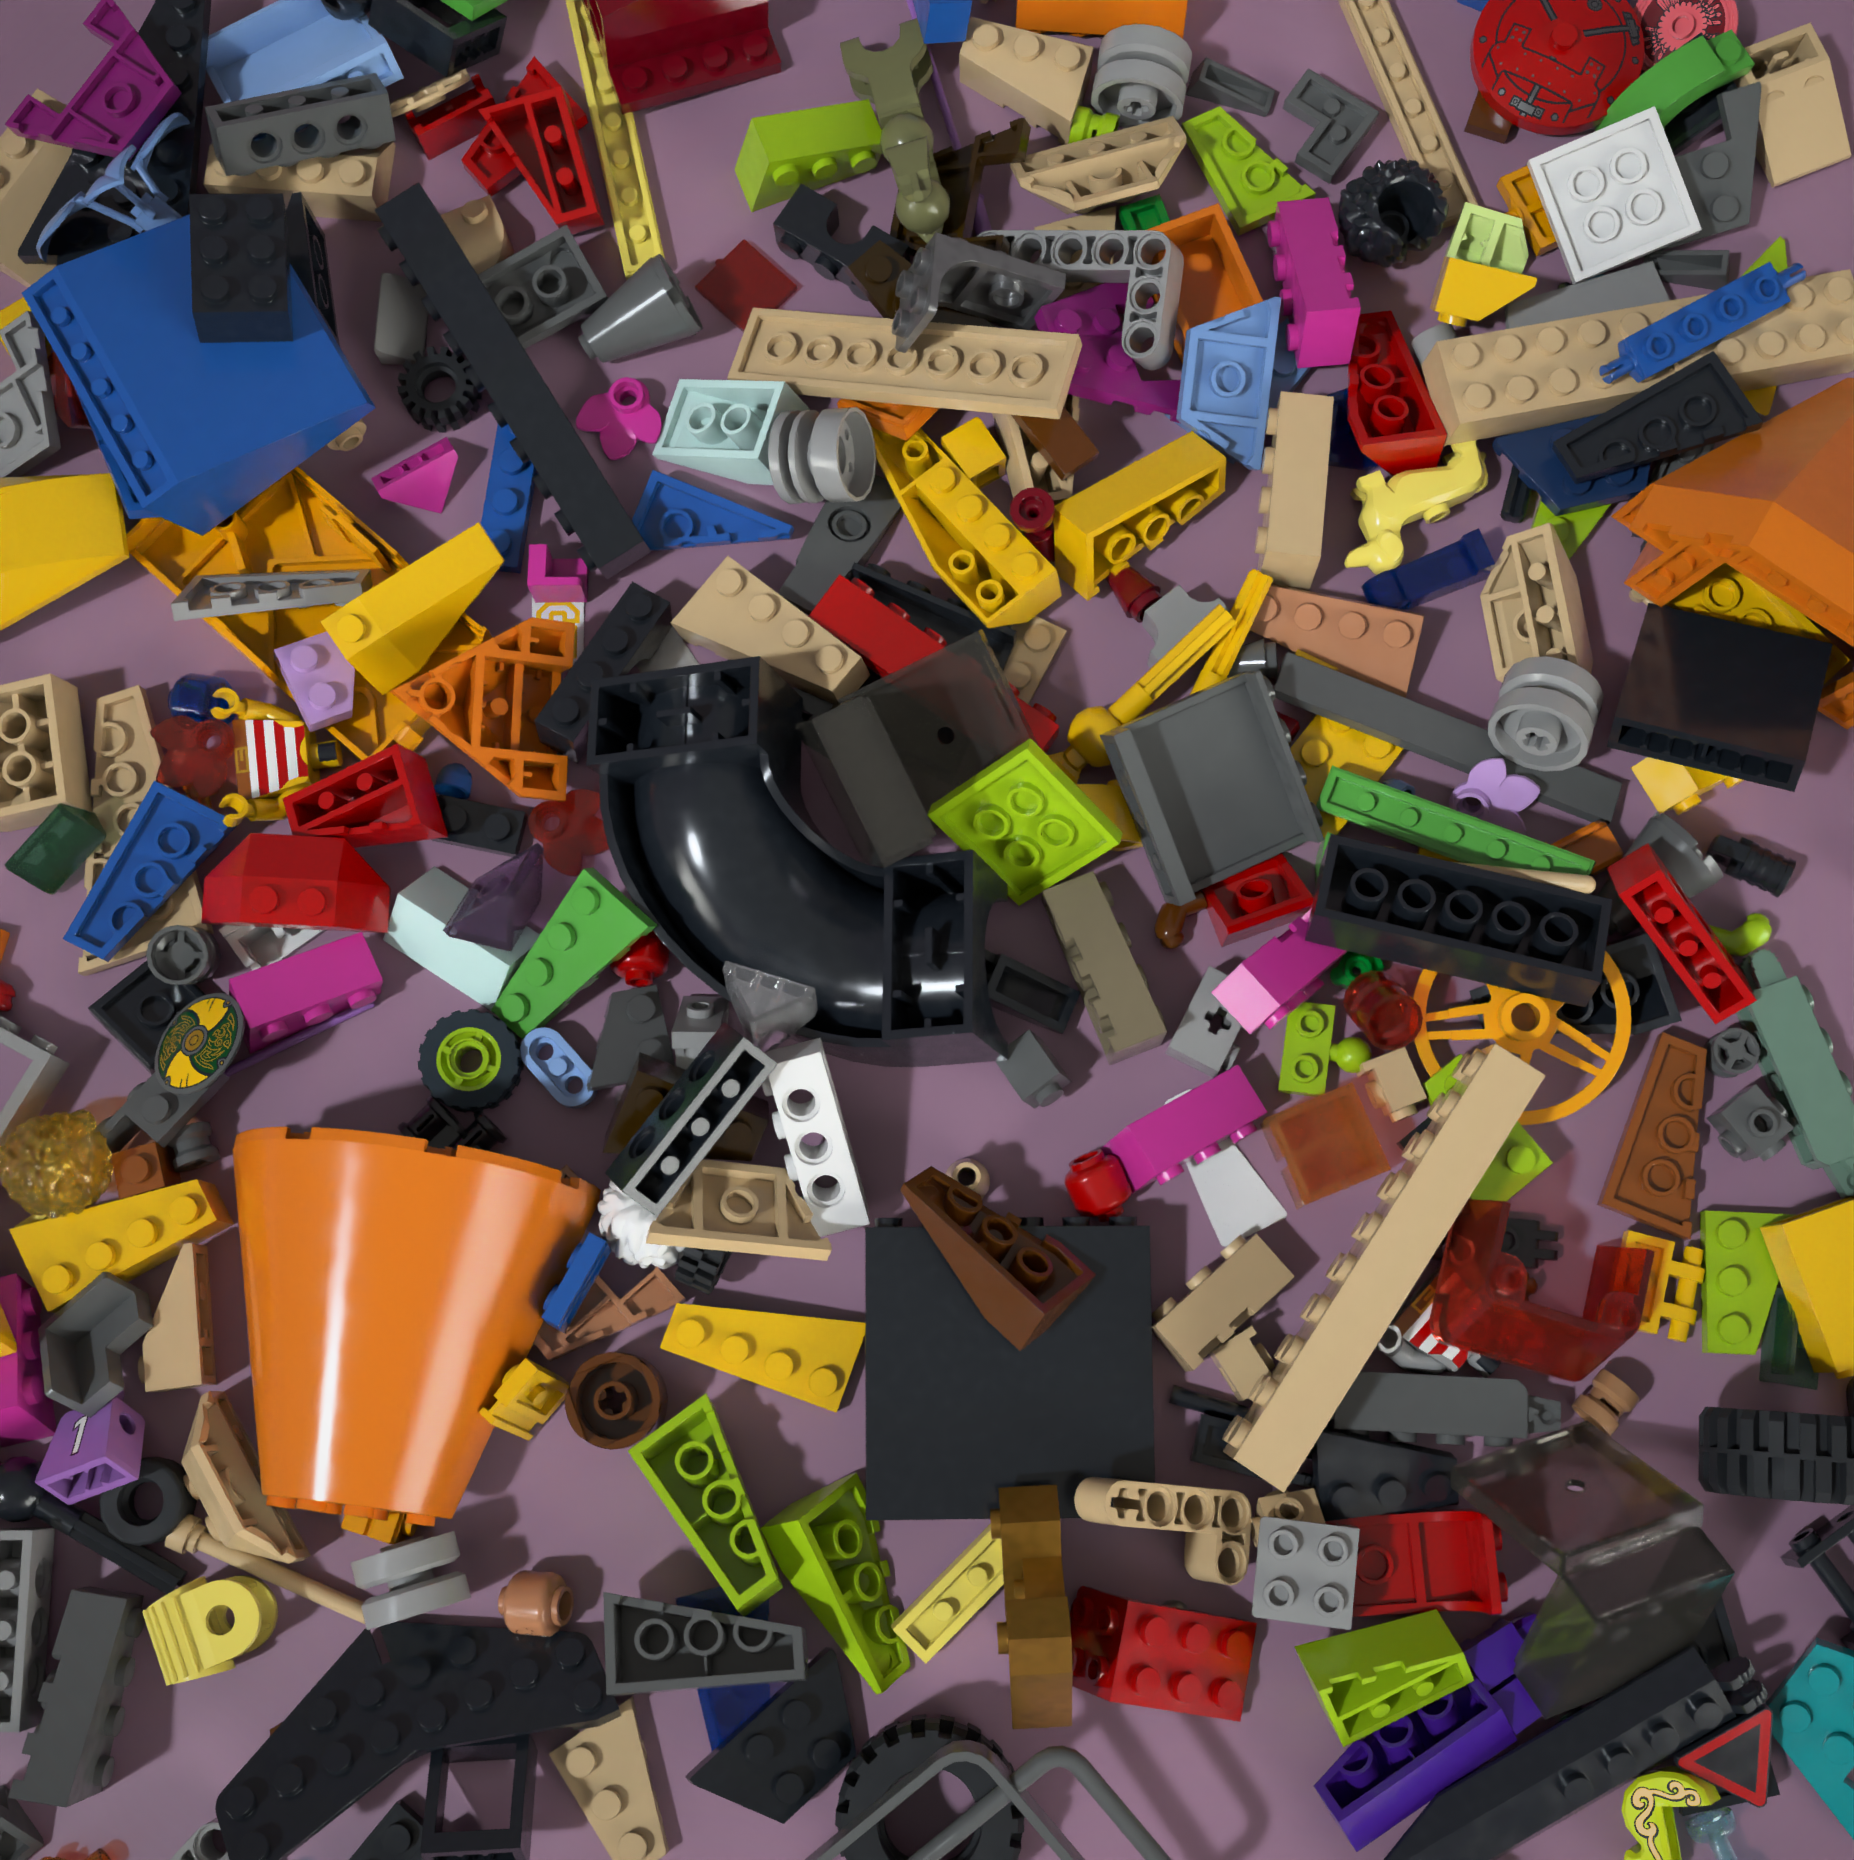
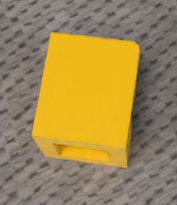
[941,417,1006,490]

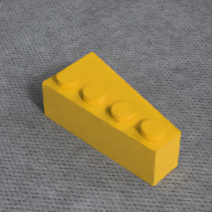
[1053,431,1226,601]
[9,1179,234,1313]

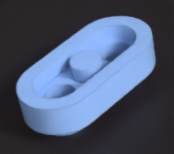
[520,1027,598,1109]

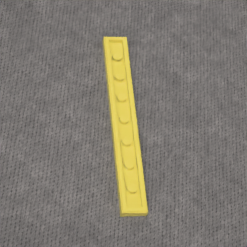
[565,0,665,281]

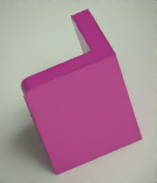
[527,544,589,603]

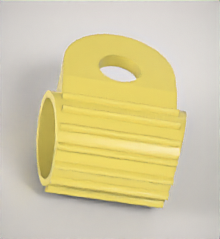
[142,1575,278,1686]

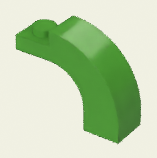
[1595,29,1755,131]

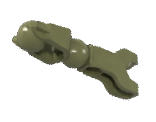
[840,18,950,243]

